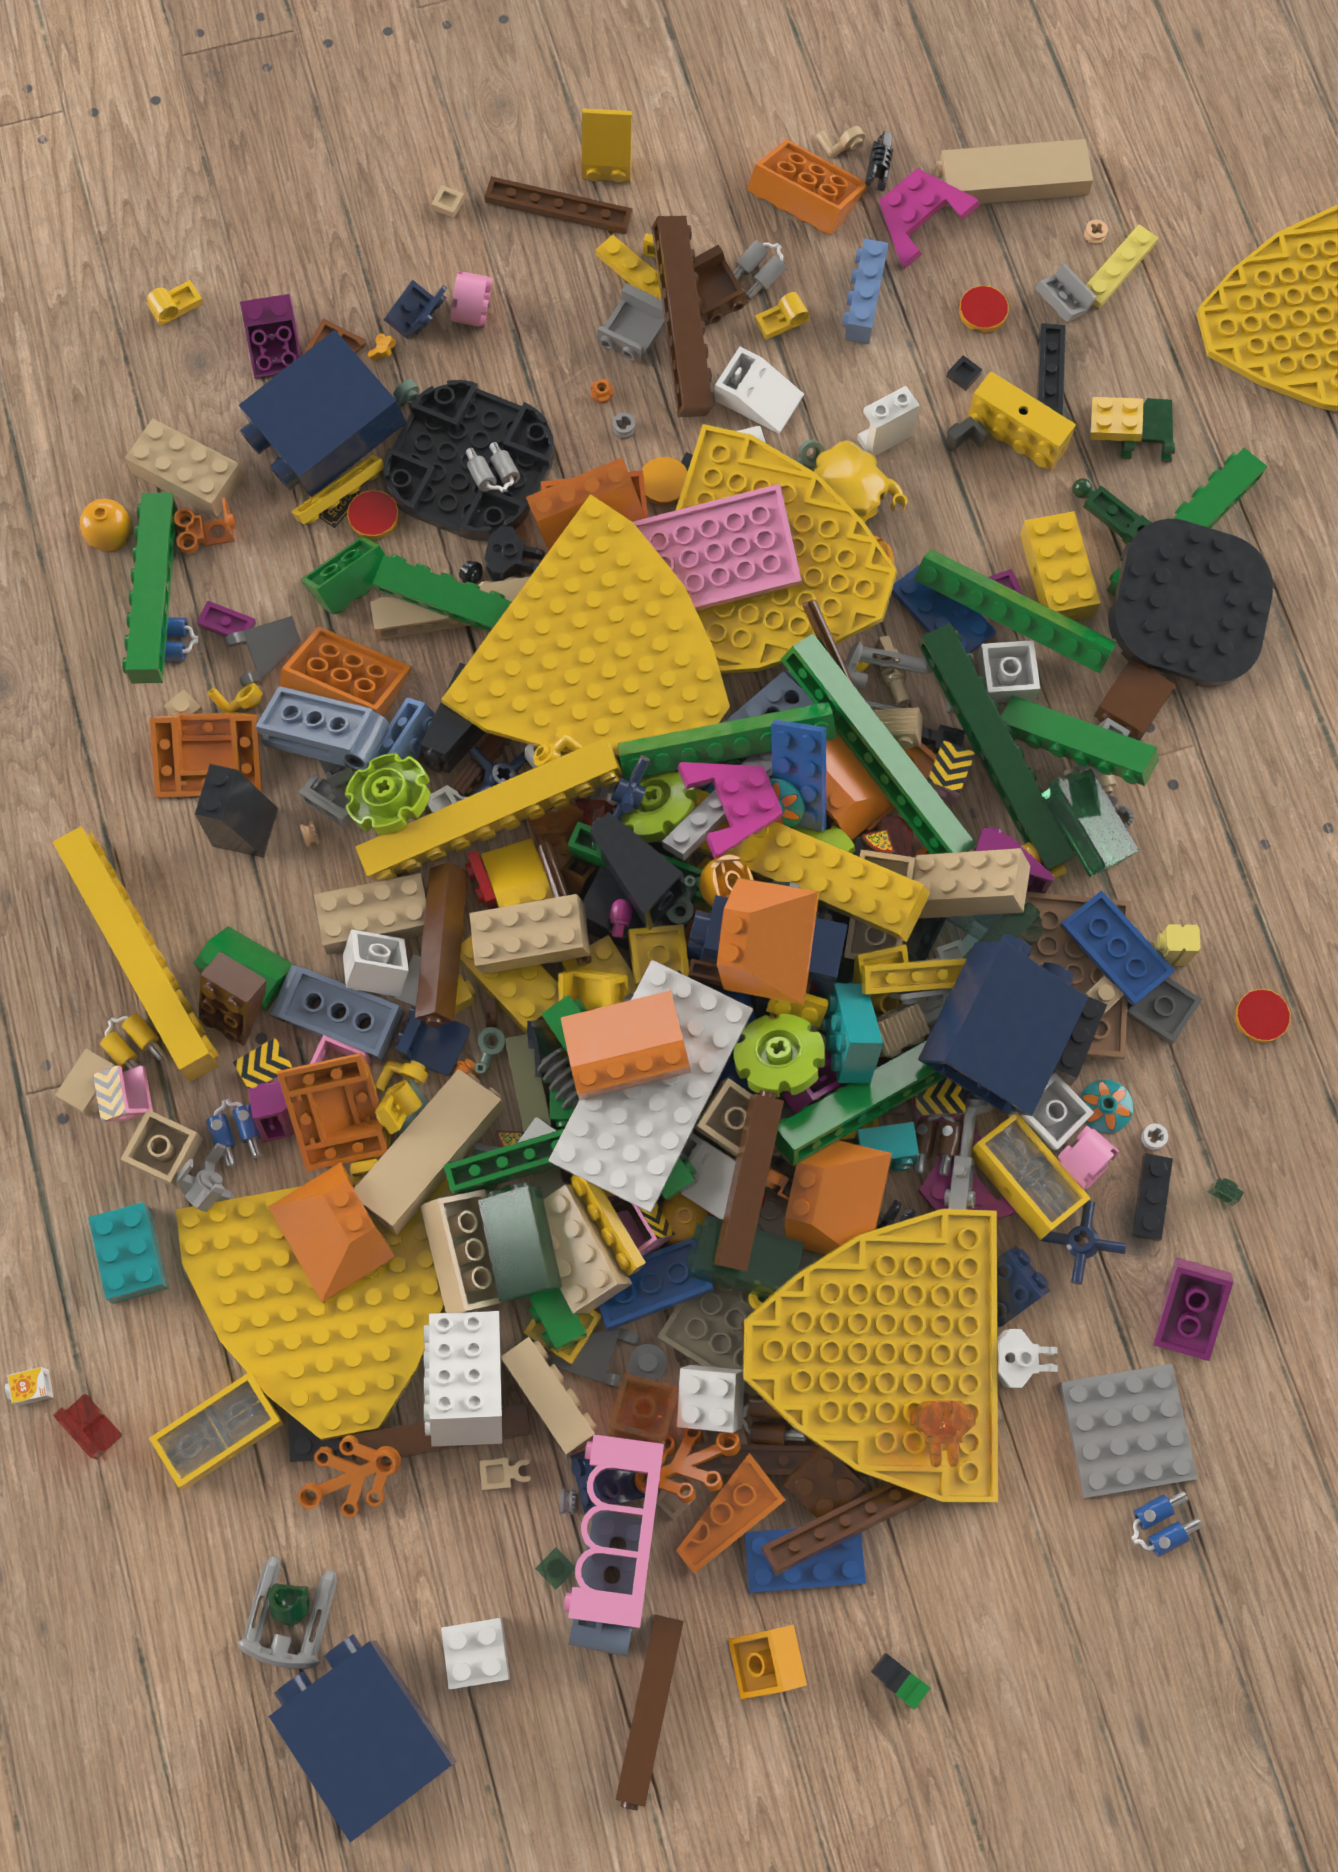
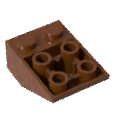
[198,952,266,1046]

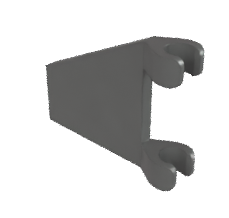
[225,616,301,687]
[549,1328,640,1389]

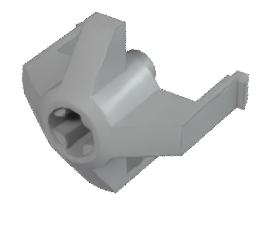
[176,1143,232,1212]

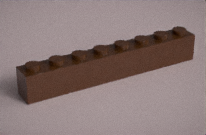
[652,216,715,417]

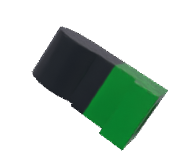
[871,1653,931,1710]

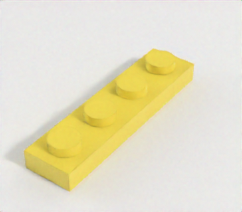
[1086,224,1158,309]

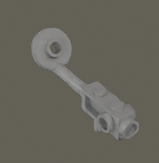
[945,1093,994,1210]

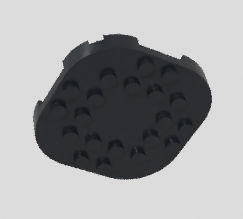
[384,380,554,541]
[1108,519,1273,688]

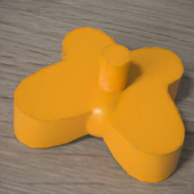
[368,333,396,362]

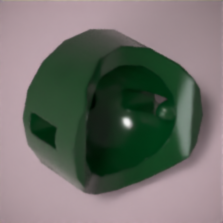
[268,1583,311,1626]

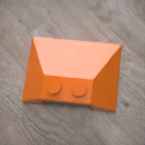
[150,712,262,797]
[826,732,892,841]
[717,878,819,1004]
[277,1053,388,1171]
[785,1140,892,1255]
[269,1162,396,1303]

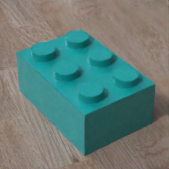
[821,983,883,1083]
[88,1202,169,1304]

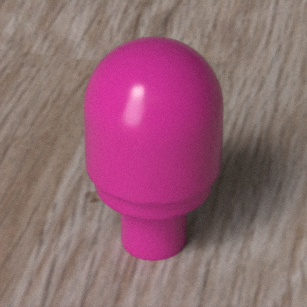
[609,899,633,938]

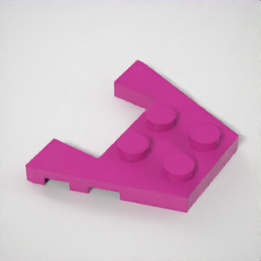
[879,168,980,269]
[678,762,783,859]
[918,1121,1017,1219]

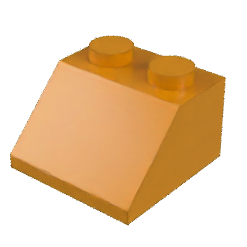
[728,1624,807,1699]

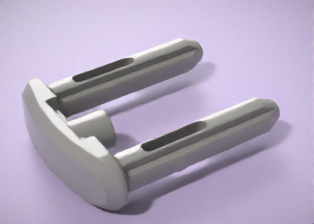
[844,641,932,721]
[237,1556,337,1669]

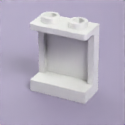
[857,386,920,456]

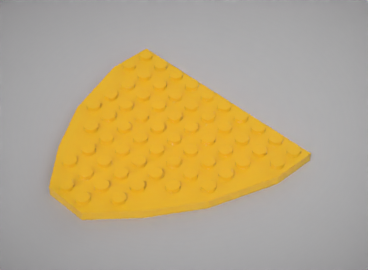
[1196,205,1338,412]
[675,424,897,674]
[441,494,730,758]
[176,1175,453,1441]
[743,1209,998,1502]

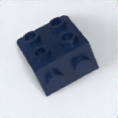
[383,280,447,339]
[395,1006,470,1076]
[997,1245,1050,1327]
[570,1450,645,1513]

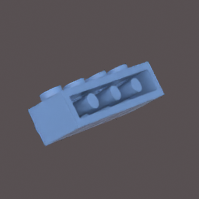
[842,238,888,344]
[364,698,435,770]

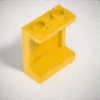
[558,969,628,1011]

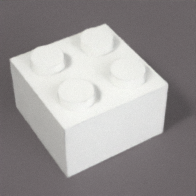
[977,640,1040,704]
[343,929,409,997]
[1008,1072,1094,1152]
[677,1365,745,1433]
[441,1618,510,1689]

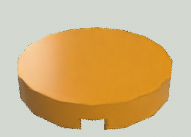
[642,457,688,506]

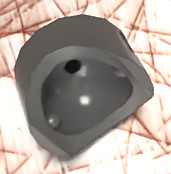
[629,1344,667,1385]

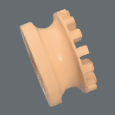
[1084,219,1108,245]
[300,821,320,847]

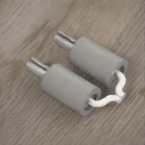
[733,240,787,299]
[466,442,520,493]

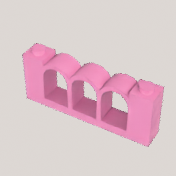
[563,1435,664,1628]

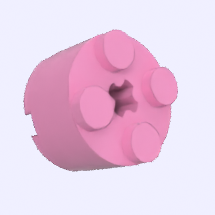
[450,271,493,327]
[1058,1126,1120,1190]

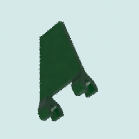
[1121,398,1175,462]

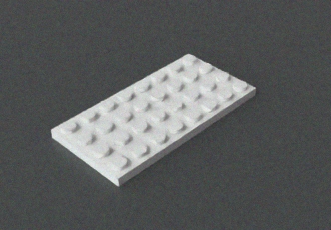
[548,960,753,1213]

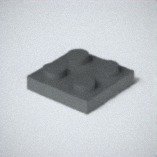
[1127,977,1203,1045]

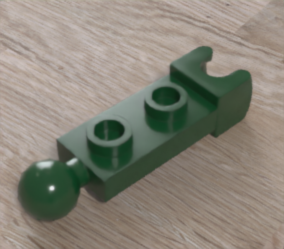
[1072,478,1152,544]

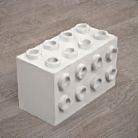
[424,1311,502,1446]

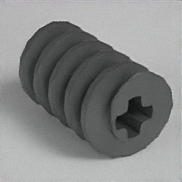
[537,1047,580,1111]

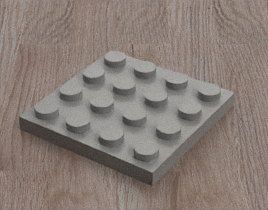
[1059,1364,1198,1498]

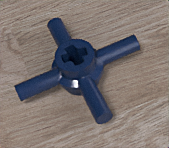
[469,746,528,796]
[611,756,650,821]
[1040,1200,1126,1285]

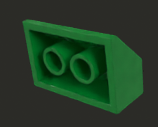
[300,536,385,615]
[193,926,296,1012]

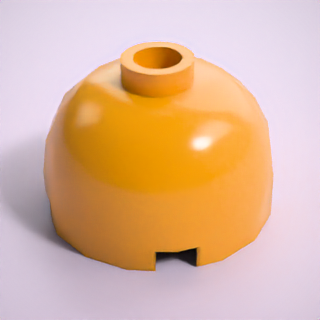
[79,499,133,552]
[699,854,754,907]
[659,1194,711,1246]

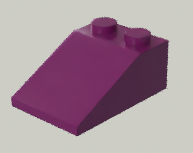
[974,827,1054,893]
[1153,1257,1234,1361]

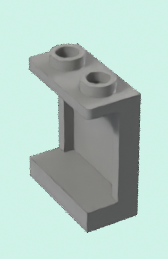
[597,283,665,363]

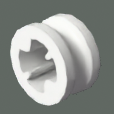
[1141,1123,1168,1150]

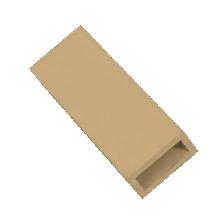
[936,139,1093,207]
[354,1069,504,1236]

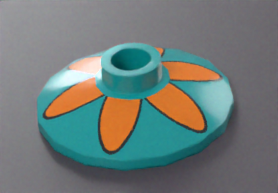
[769,778,805,827]
[1080,1080,1133,1133]

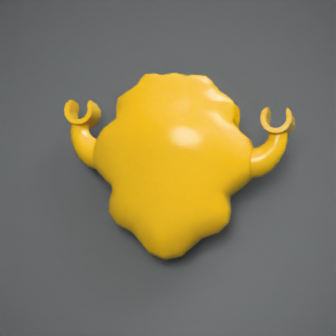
[813,440,908,523]

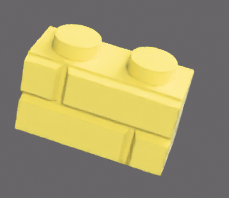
[1151,924,1201,966]

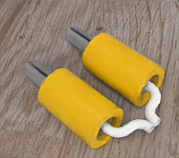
[100,1013,166,1070]

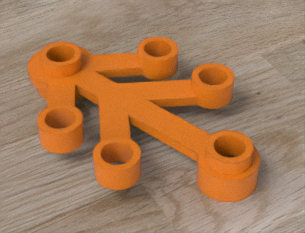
[634,1428,741,1503]
[297,1435,401,1518]

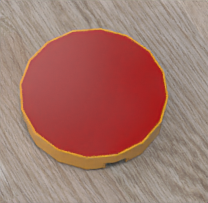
[959,285,1009,333]
[347,490,399,540]
[1234,989,1291,1043]

